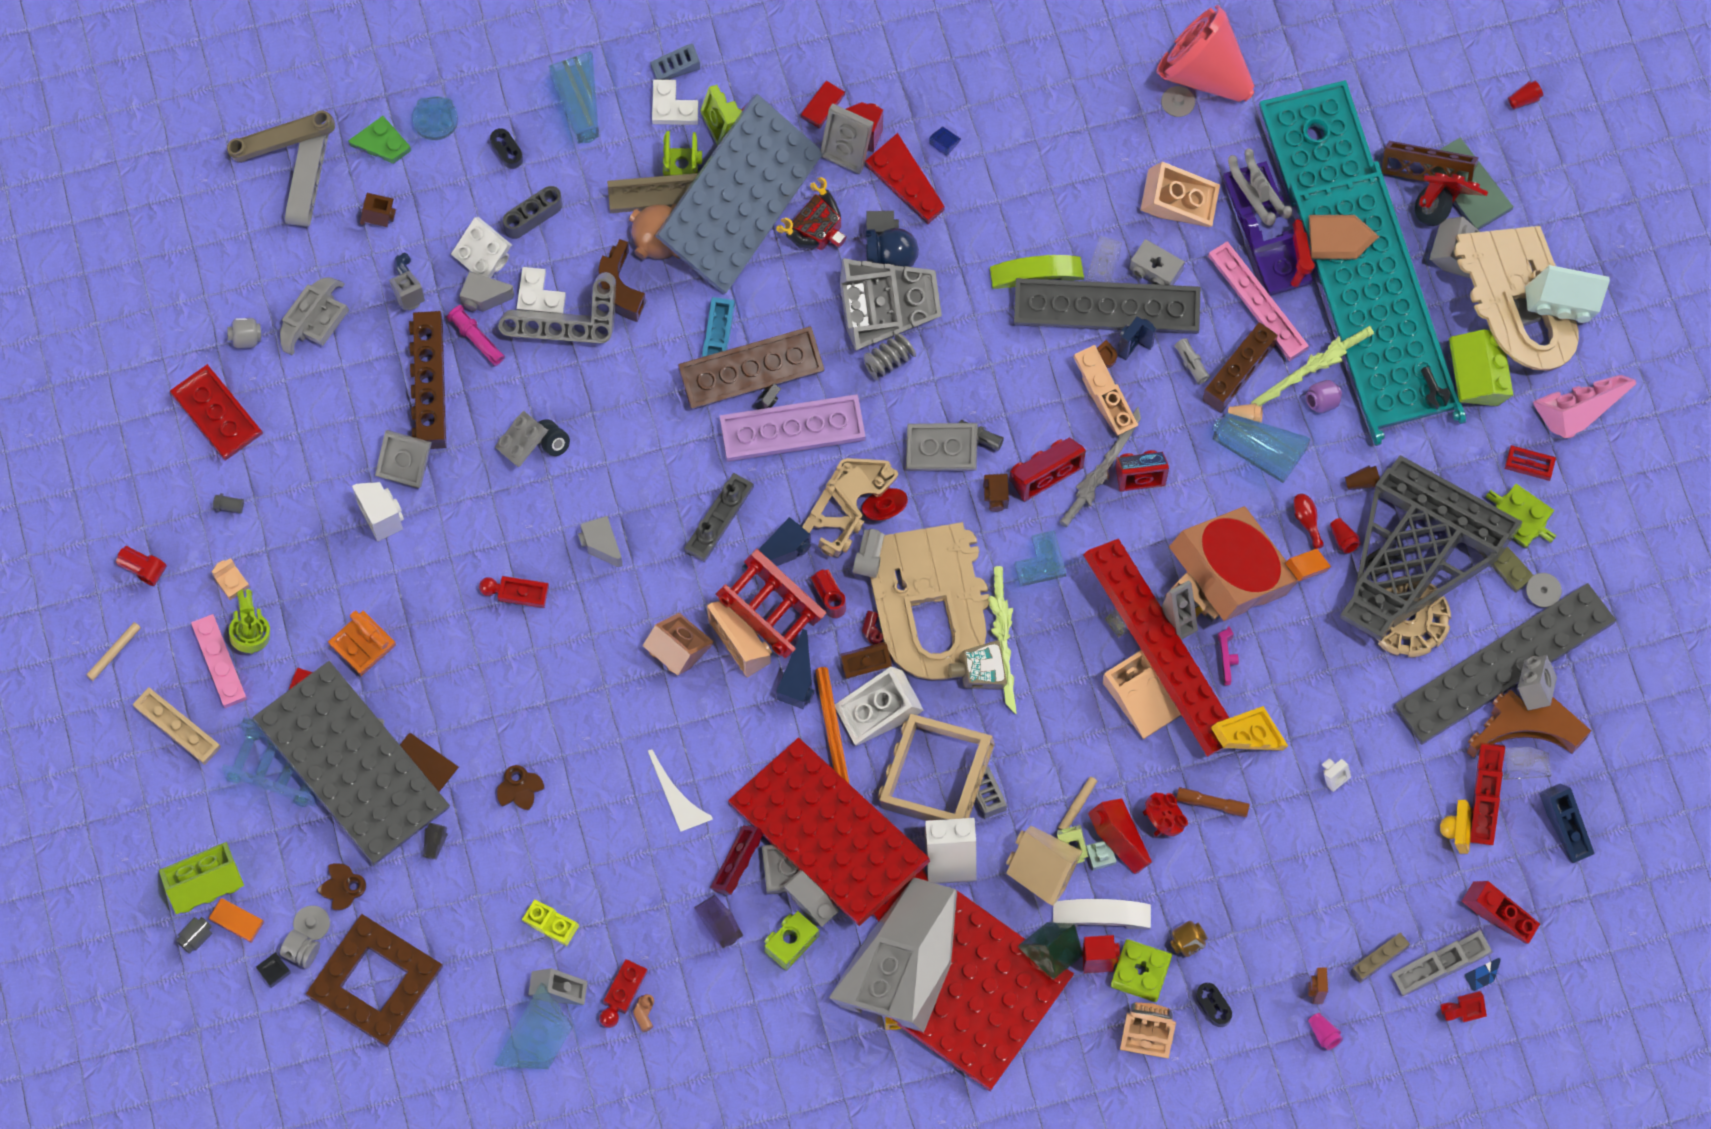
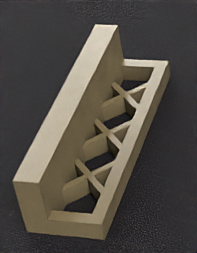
[607,173,699,213]

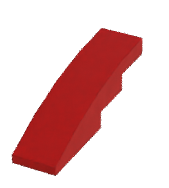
[1470,743,1505,845]

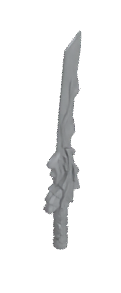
[1060,407,1141,527]

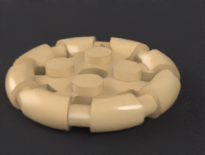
[1377,576,1451,658]

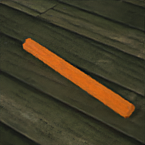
[815,667,850,784]

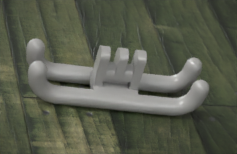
[1228,148,1292,226]

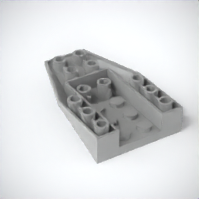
[829,878,957,1032]

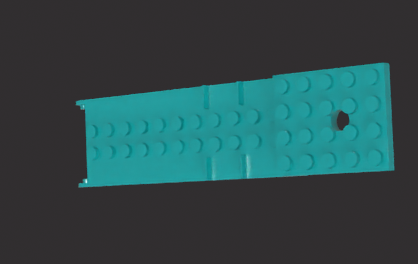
[1259,80,1466,446]

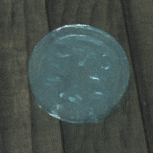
[412,96,458,140]

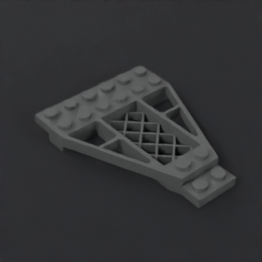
[1340,455,1522,641]

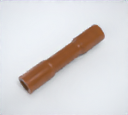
[1176,787,1250,818]

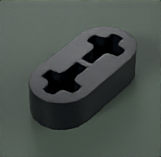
[490,128,523,169]
[1196,983,1232,1027]

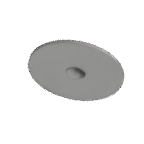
[1161,86,1195,117]
[1526,573,1562,607]
[293,906,330,941]

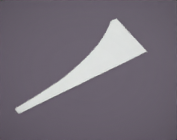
[648,749,713,832]

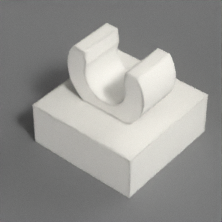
[1322,759,1351,792]

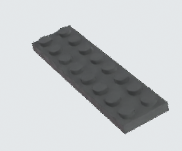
[1014,278,1201,334]

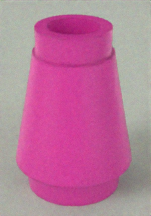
[1308,1013,1343,1050]

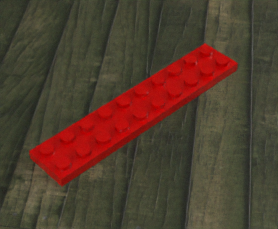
[1083,538,1229,757]

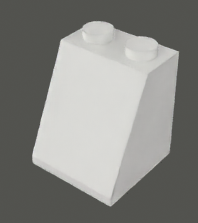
[924,818,977,884]

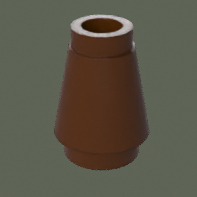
[1345,465,1380,490]

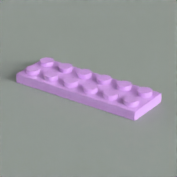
[720,394,865,462]

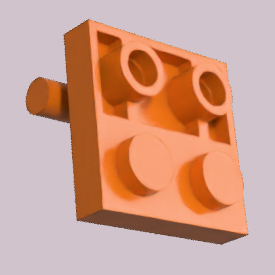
[328,610,396,676]

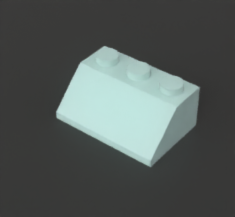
[1525,265,1610,323]

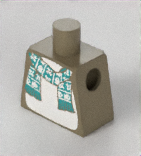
[948,640,1007,690]

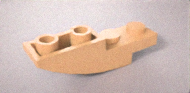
[1073,345,1138,436]

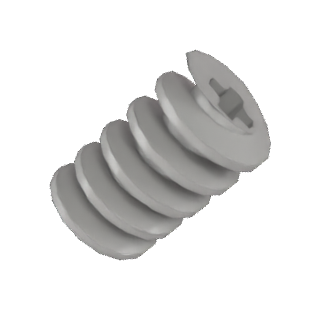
[864,333,916,381]

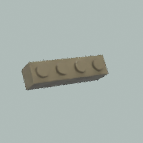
[1351,932,1410,983]

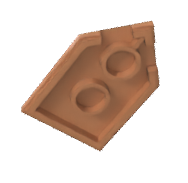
[1309,215,1379,259]

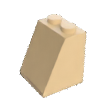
[1006,825,1083,906]

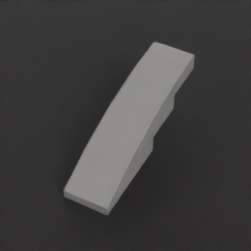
[1392,930,1493,996]

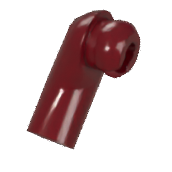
[862,611,883,645]

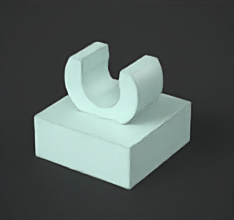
[1086,841,1117,870]

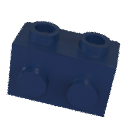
[1118,316,1156,360]

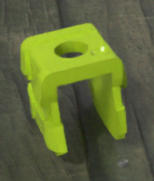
[663,131,702,176]

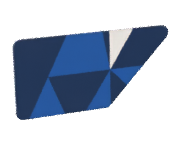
[1464,958,1501,991]

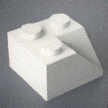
[352,482,404,542]

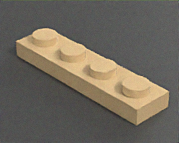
[133,687,221,765]

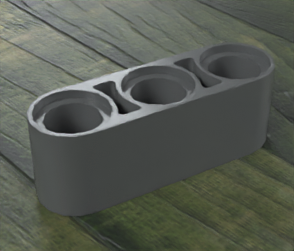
[503,186,562,239]

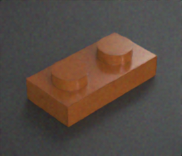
[1308,967,1328,1004]

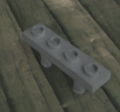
[684,473,754,562]

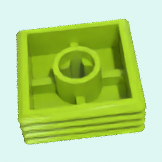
[1111,939,1172,1002]

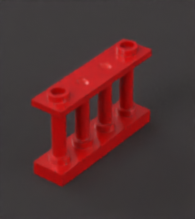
[715,549,827,658]

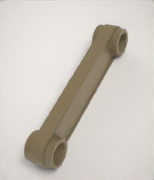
[227,110,335,162]

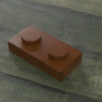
[840,642,892,679]

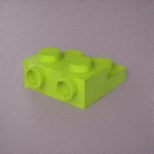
[700,85,742,147]

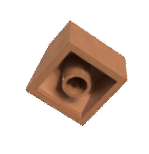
[643,613,714,675]

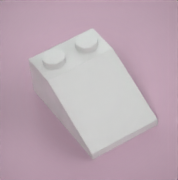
[835,667,924,746]

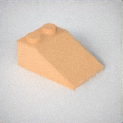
[1140,162,1220,227]

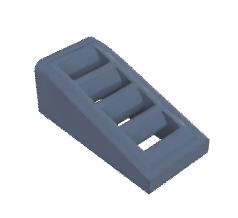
[650,43,700,80]

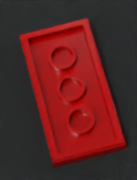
[170,364,263,461]

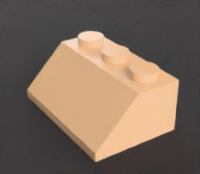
[707,601,772,678]

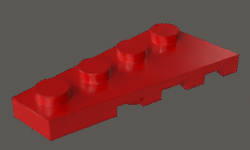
[865,133,945,224]

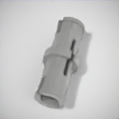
[1174,338,1210,384]

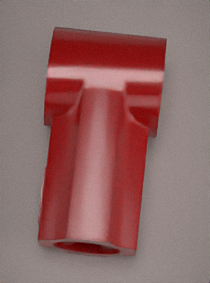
[116,546,167,586]
[810,569,846,618]

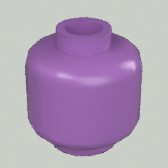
[1306,380,1342,413]

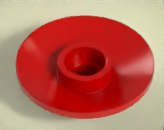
[862,488,908,520]

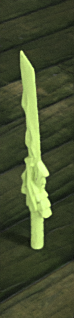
[1251,326,1374,406]
[988,566,1017,714]

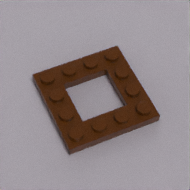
[306,914,443,1047]

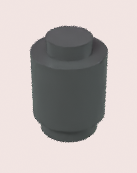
[176,917,212,954]

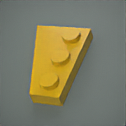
[1211,706,1288,751]

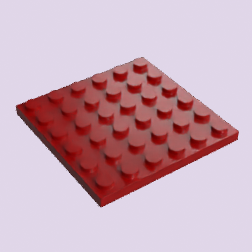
[890,888,1074,1091]

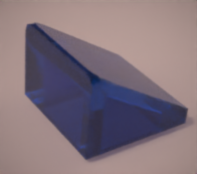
[929,127,961,156]

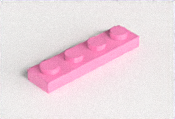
[191,614,247,708]

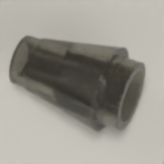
[423,823,448,860]

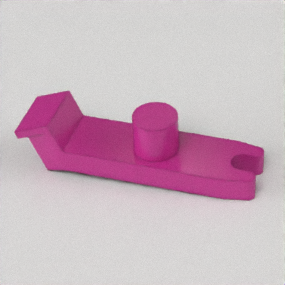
[1217,626,1239,685]

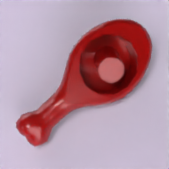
[1294,493,1324,549]

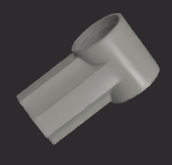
[853,529,884,578]

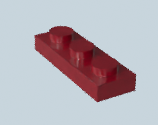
[710,825,763,895]

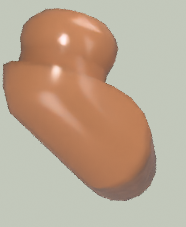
[633,994,654,1032]

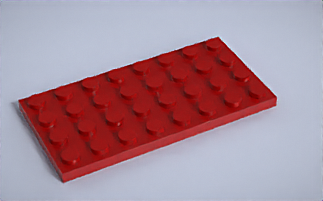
[728,737,930,926]

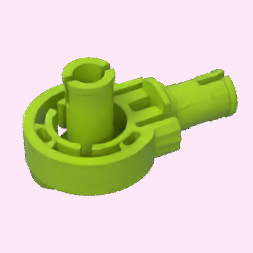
[229,589,270,654]

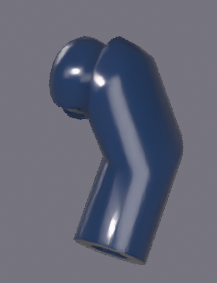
[395,252,411,275]

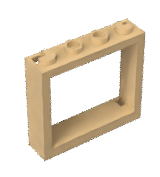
[878,714,995,821]

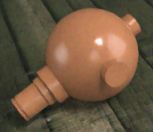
[629,204,680,260]

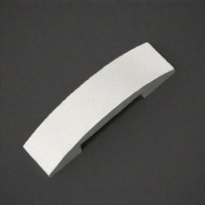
[1053,899,1151,929]

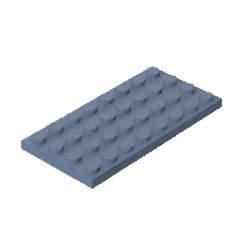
[655,94,823,294]

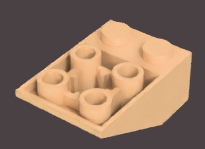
[1103,650,1181,740]

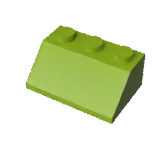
[1449,329,1513,406]
[159,842,244,915]

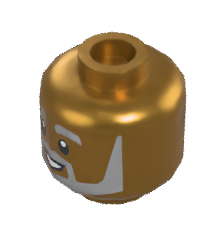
[1170,921,1208,957]

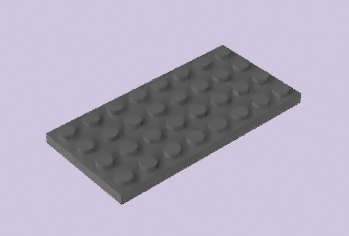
[253,661,450,866]

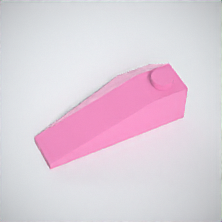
[1533,375,1636,438]

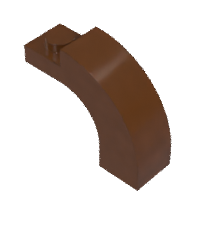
[599,239,646,322]

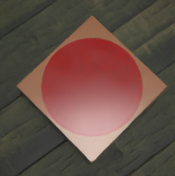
[1169,506,1298,621]

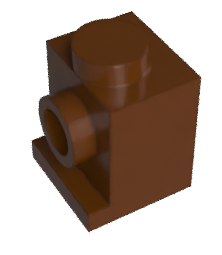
[360,193,396,227]
[983,474,1009,512]

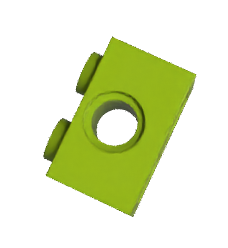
[765,911,819,971]

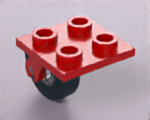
[1415,173,1488,226]

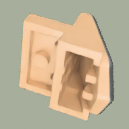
[1120,1002,1176,1059]

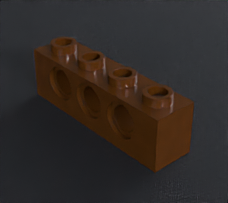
[1203,322,1278,413]

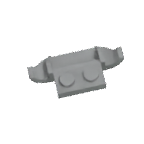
[280,277,349,355]

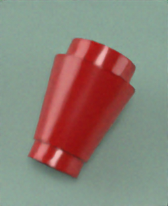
[1508,81,1544,109]
[1330,518,1361,554]

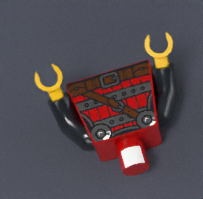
[776,177,847,250]

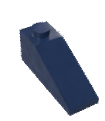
[742,517,811,573]
[776,629,815,709]
[1539,783,1595,863]

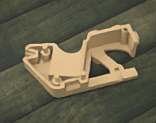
[802,458,898,558]

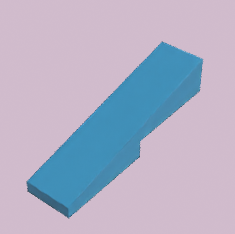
[702,297,736,357]

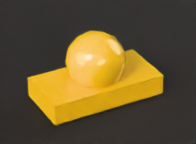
[1440,800,1472,854]

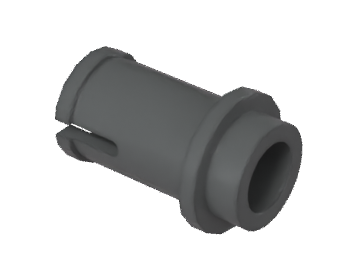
[213,493,244,514]

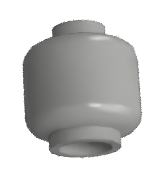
[227,318,261,348]

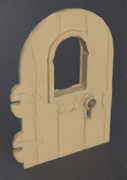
[1453,226,1579,371]
[870,522,989,680]

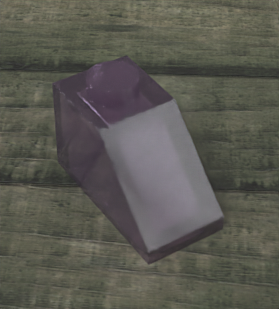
[694,895,743,948]

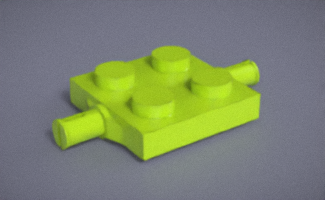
[1485,484,1557,548]

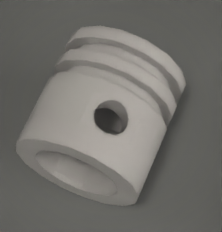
[280,929,320,969]

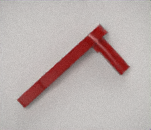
[1291,219,1315,287]

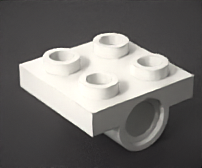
[451,217,512,278]

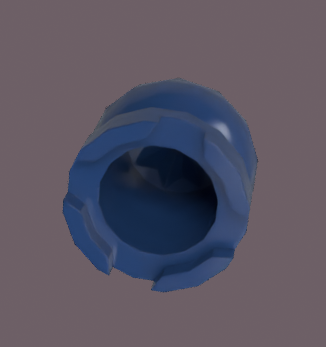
[865,228,919,267]

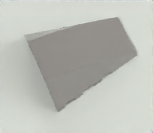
[840,258,942,351]

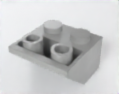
[1430,217,1480,279]

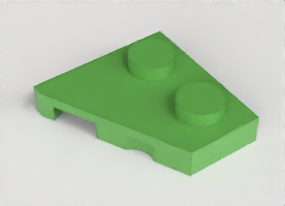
[348,116,411,164]

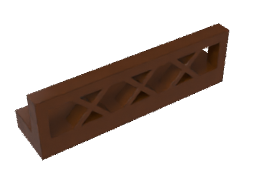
[1381,141,1479,182]

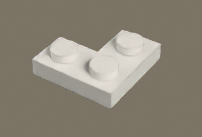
[652,80,698,125]
[517,267,566,314]

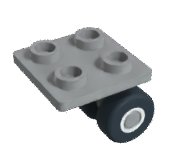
[495,411,570,467]

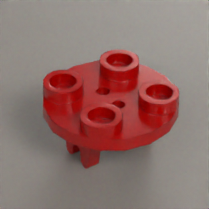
[1143,792,1188,837]

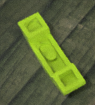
[990,255,1084,289]

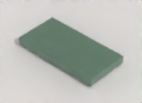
[1427,137,1514,230]

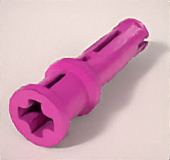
[446,305,505,366]

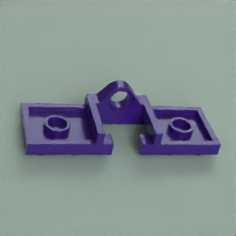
[1223,161,1313,296]

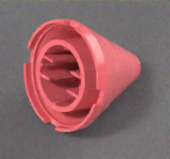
[1156,5,1254,102]

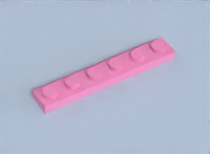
[1208,241,1309,361]

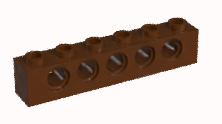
[409,311,447,449]

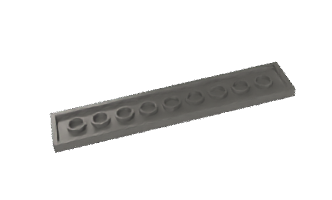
[1394,583,1616,745]

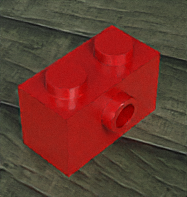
[1082,935,1120,974]

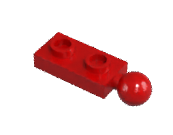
[479,576,549,608]
[599,959,648,1028]

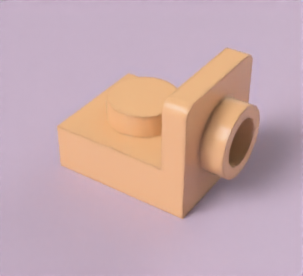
[211,558,250,600]

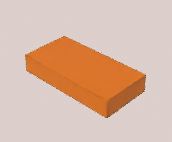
[1285,549,1331,581]
[209,898,264,943]

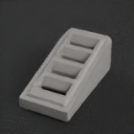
[966,766,1007,819]

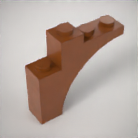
[1467,689,1592,758]

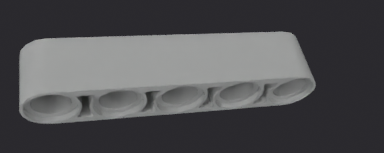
[285,124,328,227]

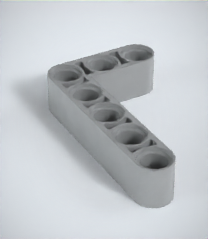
[498,272,616,343]

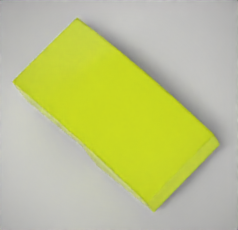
[522,899,579,946]

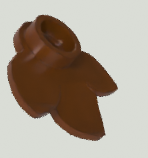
[497,765,545,810]
[317,863,366,910]

